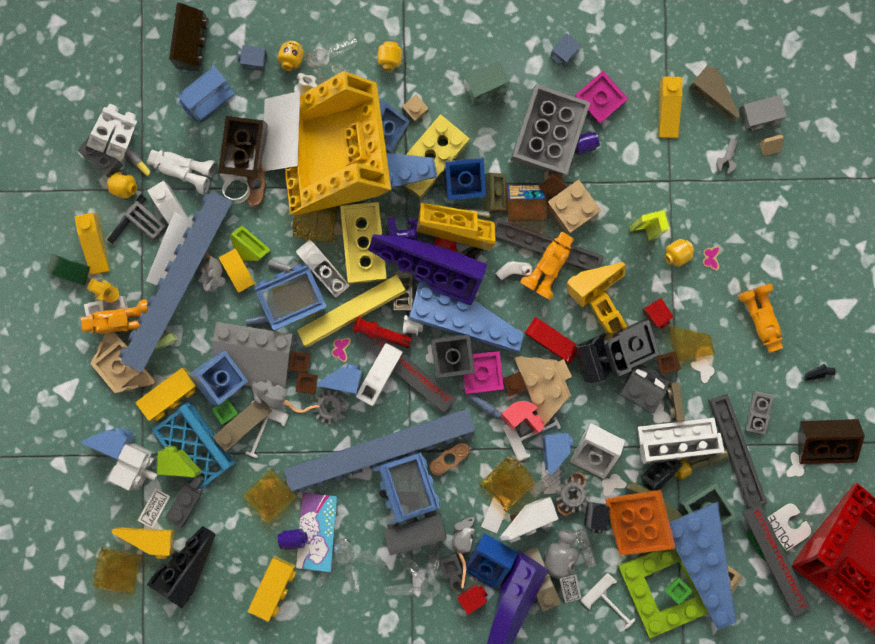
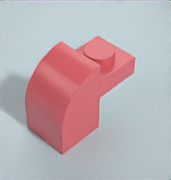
[500,401,545,435]

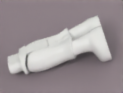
[147,150,217,195]

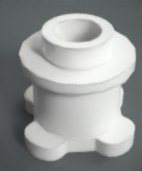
[294,73,317,95]
[403,315,423,336]

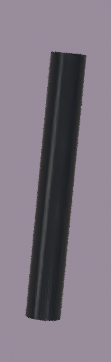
[107,194,147,244]

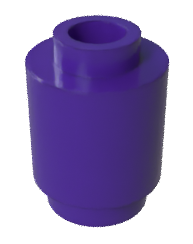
[574,132,600,156]
[278,528,308,550]

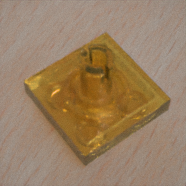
[242,468,298,524]

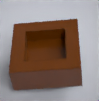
[288,351,311,373]
[656,351,681,375]
[503,372,527,397]
[296,373,318,394]

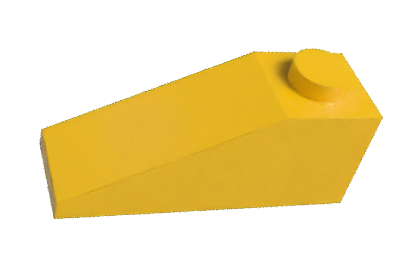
[659,77,682,138]
[74,213,110,275]
[567,262,626,307]
[112,527,175,559]

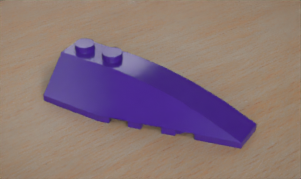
[368,234,488,305]
[487,550,548,644]

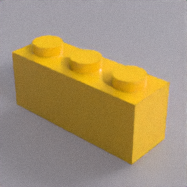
[135,368,198,422]
[247,556,296,622]

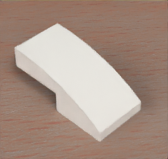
[84,296,128,316]

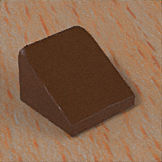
[539,172,567,198]

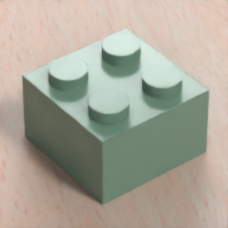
[464,61,510,106]
[679,482,737,526]

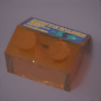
[506,184,547,223]

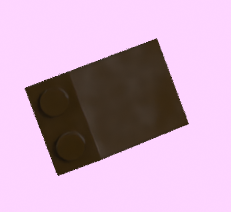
[218,116,268,178]

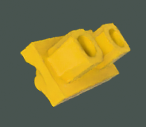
[87,278,119,303]

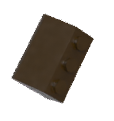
[169,2,209,72]
[798,419,865,464]

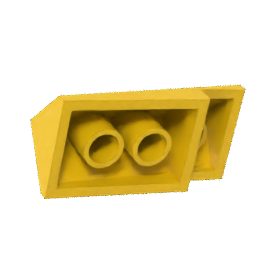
[416,202,496,251]

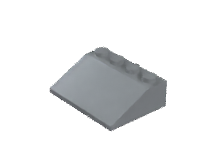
[510,84,590,175]
[211,322,295,389]

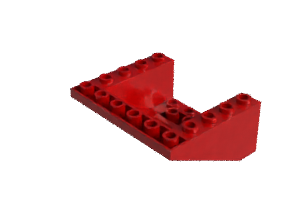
[792,483,875,635]

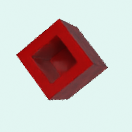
[642,298,674,329]
[457,583,488,615]

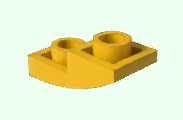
[219,248,255,293]

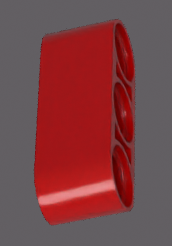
[524,317,577,364]

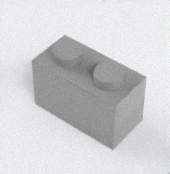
[740,95,787,131]

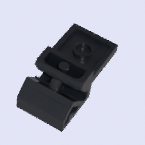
[573,319,660,383]

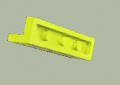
[629,210,670,241]

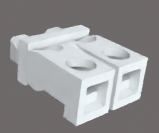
[86,104,137,161]

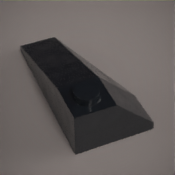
[147,526,216,608]

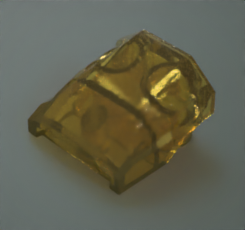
[292,206,339,243]
[479,455,535,512]
[93,547,143,594]

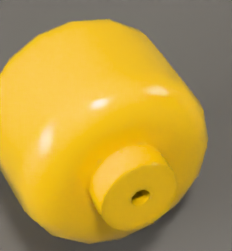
[672,459,692,480]

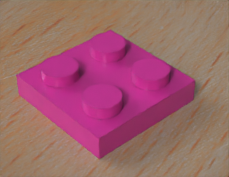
[574,71,628,125]
[463,351,504,394]

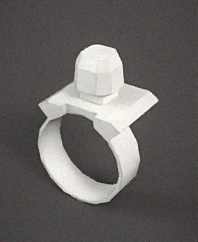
[220,174,250,204]

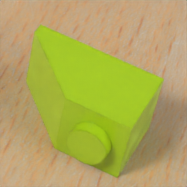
[157,446,201,477]

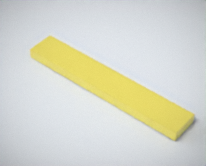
[297,274,406,348]

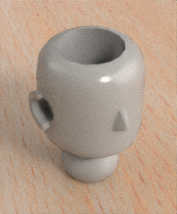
[544,529,579,579]

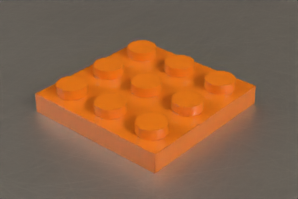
[605,490,676,555]

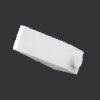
[147,180,189,224]

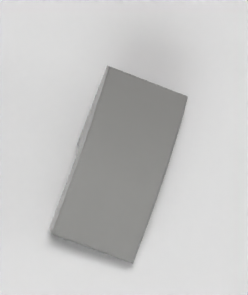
[746,390,774,435]

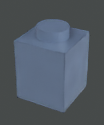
[550,33,581,67]
[238,45,267,71]

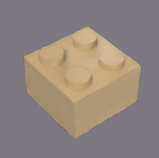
[546,180,601,235]

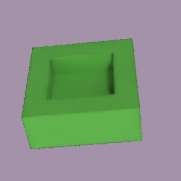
[212,398,239,425]
[664,576,693,605]

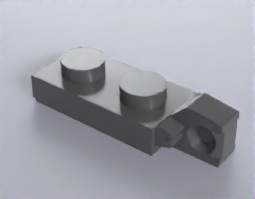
[165,475,204,527]

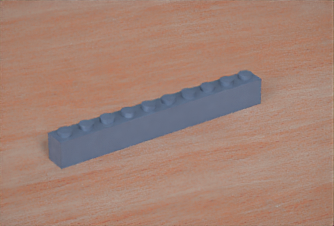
[119,191,232,373]
[284,408,476,493]

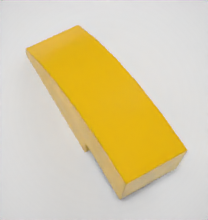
[588,292,627,333]

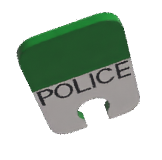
[747,503,811,561]

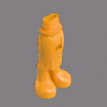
[519,231,574,301]
[737,283,783,353]
[81,299,148,334]

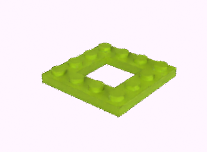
[618,548,709,638]

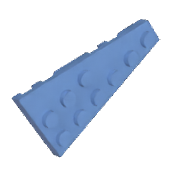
[386,153,437,189]
[408,281,523,353]
[669,502,736,630]

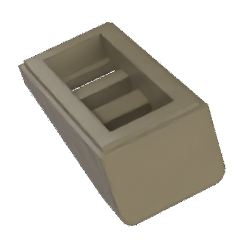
[393,273,413,311]

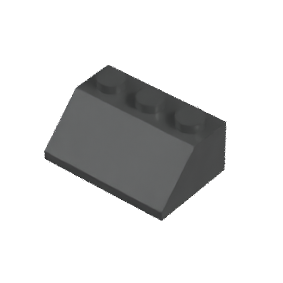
[384,511,447,556]

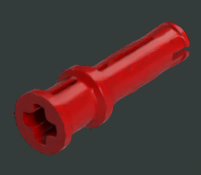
[353,316,412,348]

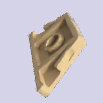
[90,332,157,393]
[515,356,571,426]

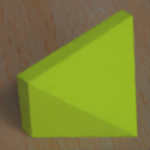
[230,226,270,261]

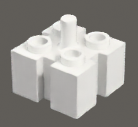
[108,443,157,490]

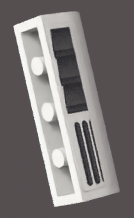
[637,418,724,464]

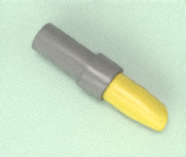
[125,147,150,177]

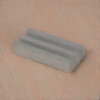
[124,201,166,240]

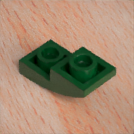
[46,254,90,285]

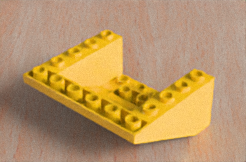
[285,71,391,215]

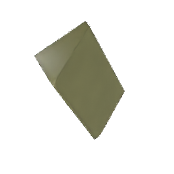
[483,173,507,212]

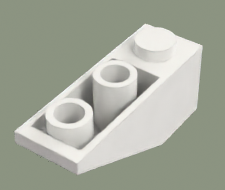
[295,239,350,298]
[356,343,403,406]
[500,497,558,543]

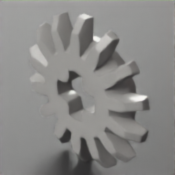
[312,390,347,424]
[556,477,590,513]

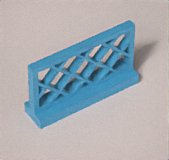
[152,402,236,489]

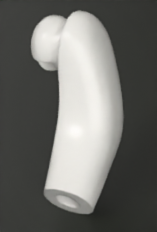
[495,261,533,281]

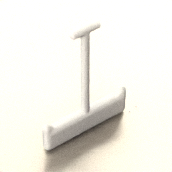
[245,400,289,458]
[503,417,561,462]
[581,573,636,629]

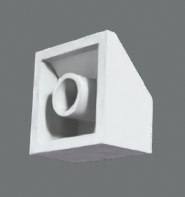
[570,423,625,479]

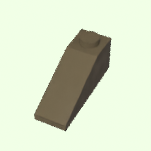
[689,65,740,122]
[213,401,272,452]
[523,546,561,611]

